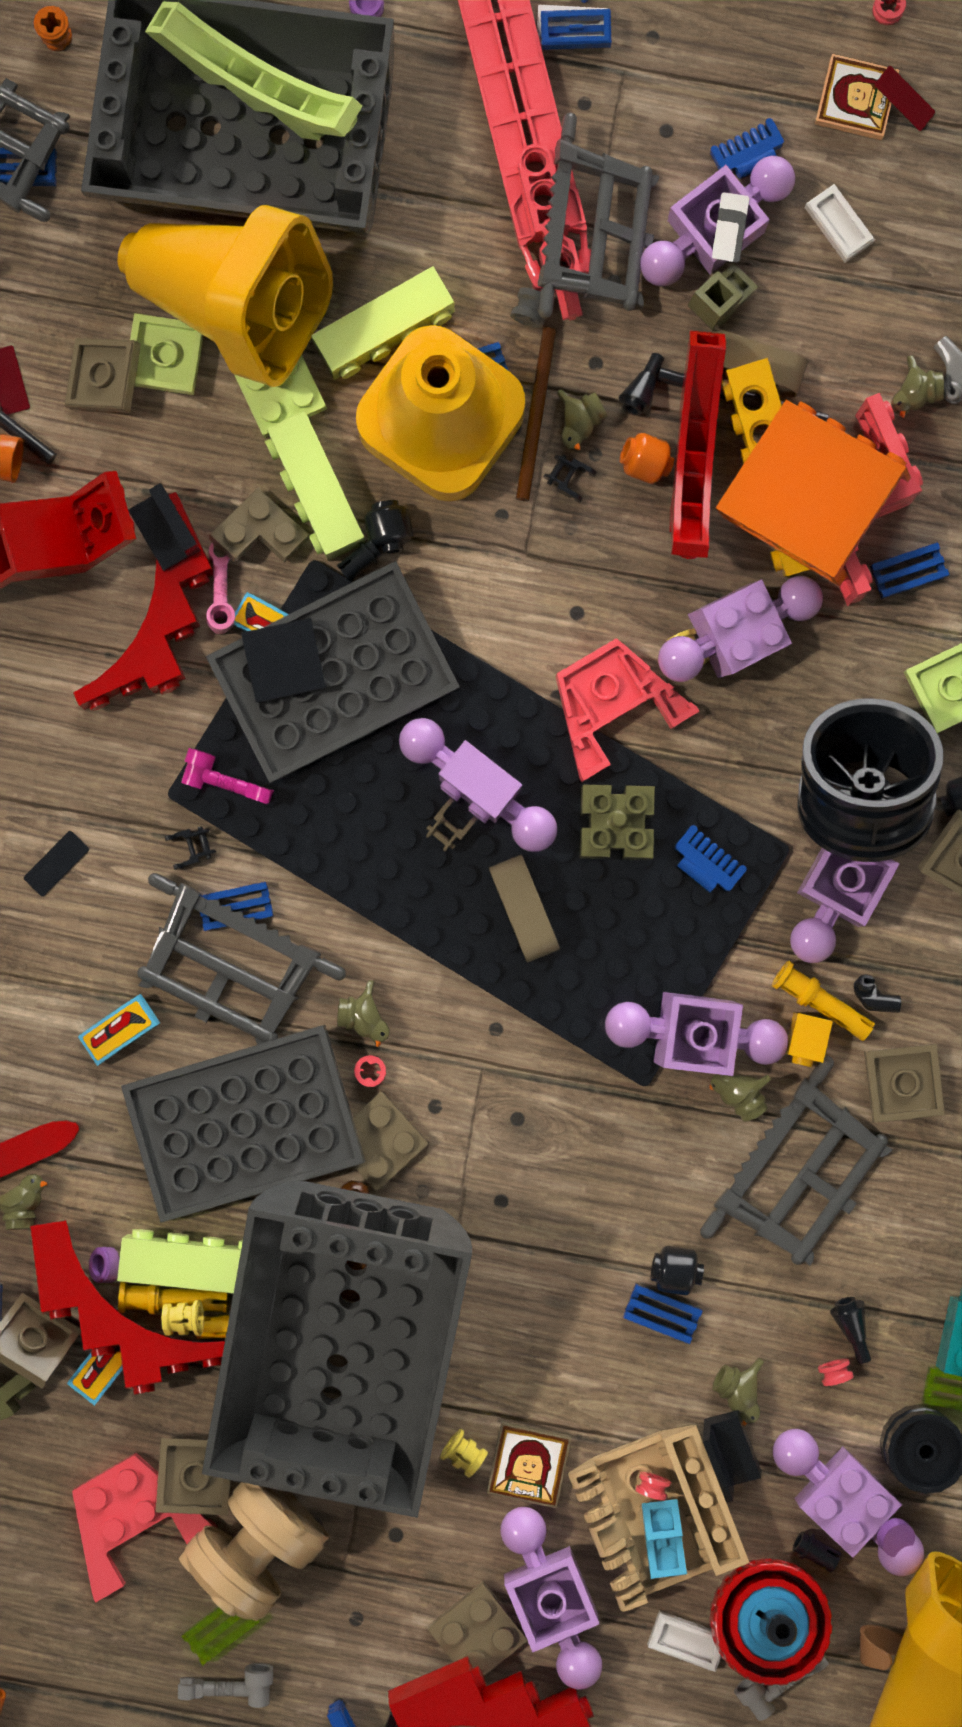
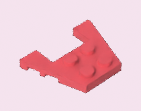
[555,638,700,782]
[72,1452,218,1603]

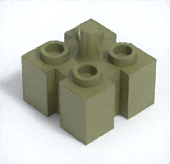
[580,785,655,860]

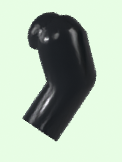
[853,974,901,1013]

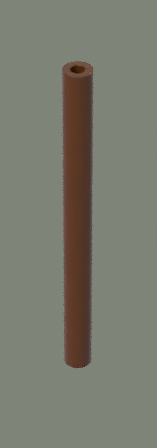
[516,327,557,502]

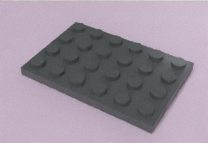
[206,561,460,784]
[121,1025,366,1223]

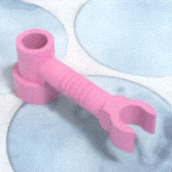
[206,543,235,634]

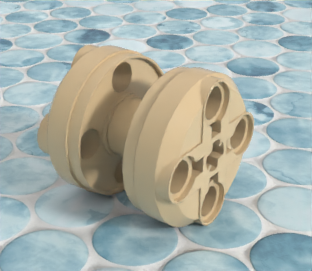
[179,1482,329,1621]

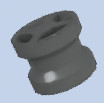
[510,287,545,328]

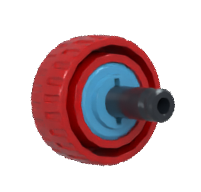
[709,1558,833,1686]

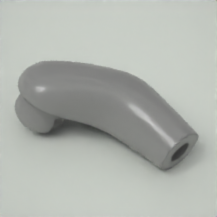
[933,336,962,404]

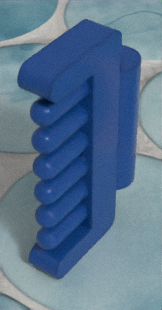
[710,118,784,179]
[674,825,746,892]

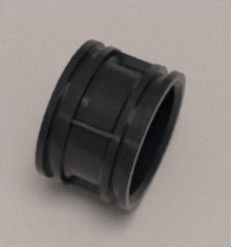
[797,698,944,862]

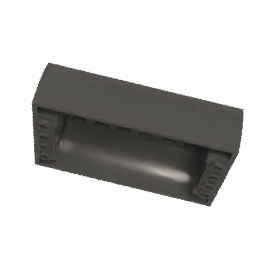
[81,0,394,234]
[202,1180,472,1518]

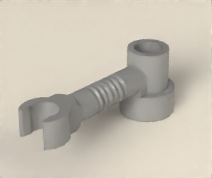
[734,1656,829,1721]
[178,1663,273,1708]

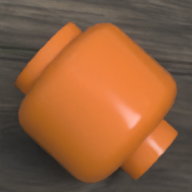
[619,433,674,484]

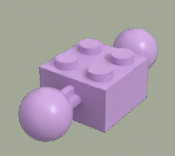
[640,156,795,287]
[658,576,823,682]
[399,718,557,852]
[790,848,899,963]
[605,992,788,1076]
[773,1429,924,1576]
[500,1507,602,1690]

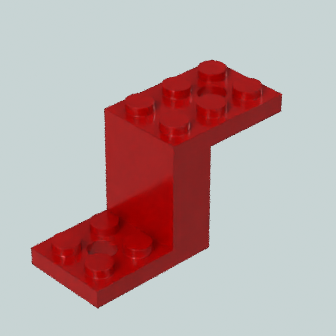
[0,471,137,590]

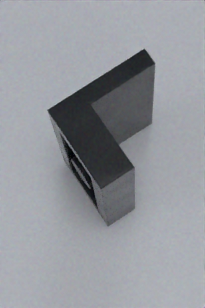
[128,483,201,572]
[703,1410,762,1503]

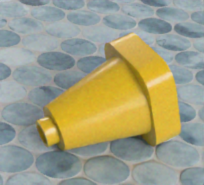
[117,205,333,387]
[356,325,525,501]
[869,1551,962,1727]

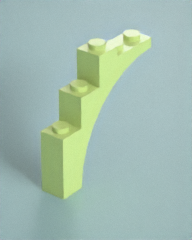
[145,1,362,140]

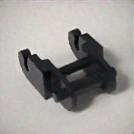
[543,454,597,503]
[164,826,216,870]

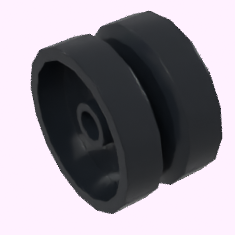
[880,1404,962,1494]

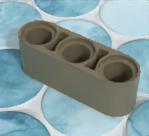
[712,330,808,397]
[489,854,560,963]

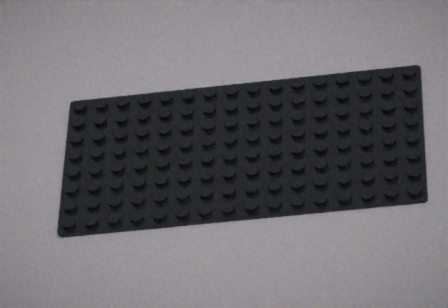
[168,560,789,1086]

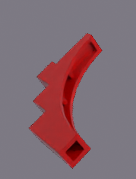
[669,330,726,559]
[73,492,213,711]
[30,1220,225,1395]
[388,1656,595,1727]

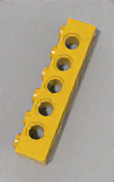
[721,357,810,577]

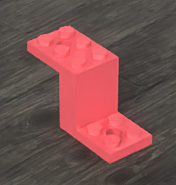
[839,393,923,606]

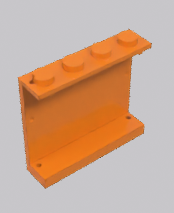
[716,399,911,587]

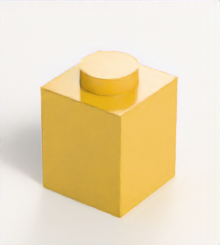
[785,1012,833,1067]

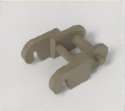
[426,798,478,851]

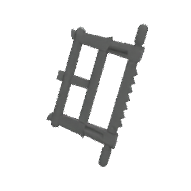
[0,78,70,222]
[538,113,659,318]
[137,873,346,1045]
[700,1056,893,1266]

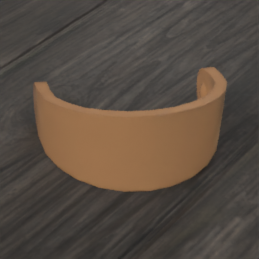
[860,1625,903,1670]

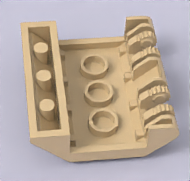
[568,1425,750,1612]

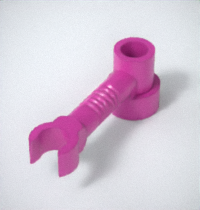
[181,748,274,804]

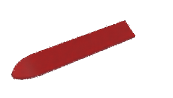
[0,1120,80,1178]

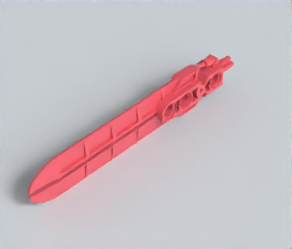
[458,0,591,321]

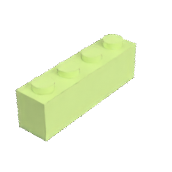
[311,266,455,380]
[265,411,365,561]
[117,1229,243,1293]

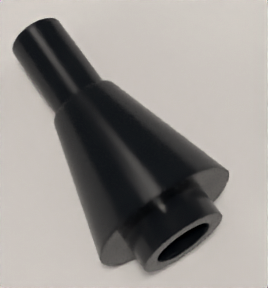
[619,353,664,416]
[830,1297,871,1364]

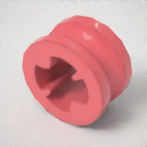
[872,0,906,25]
[354,1055,386,1087]
[818,1358,854,1386]
[635,1472,671,1501]

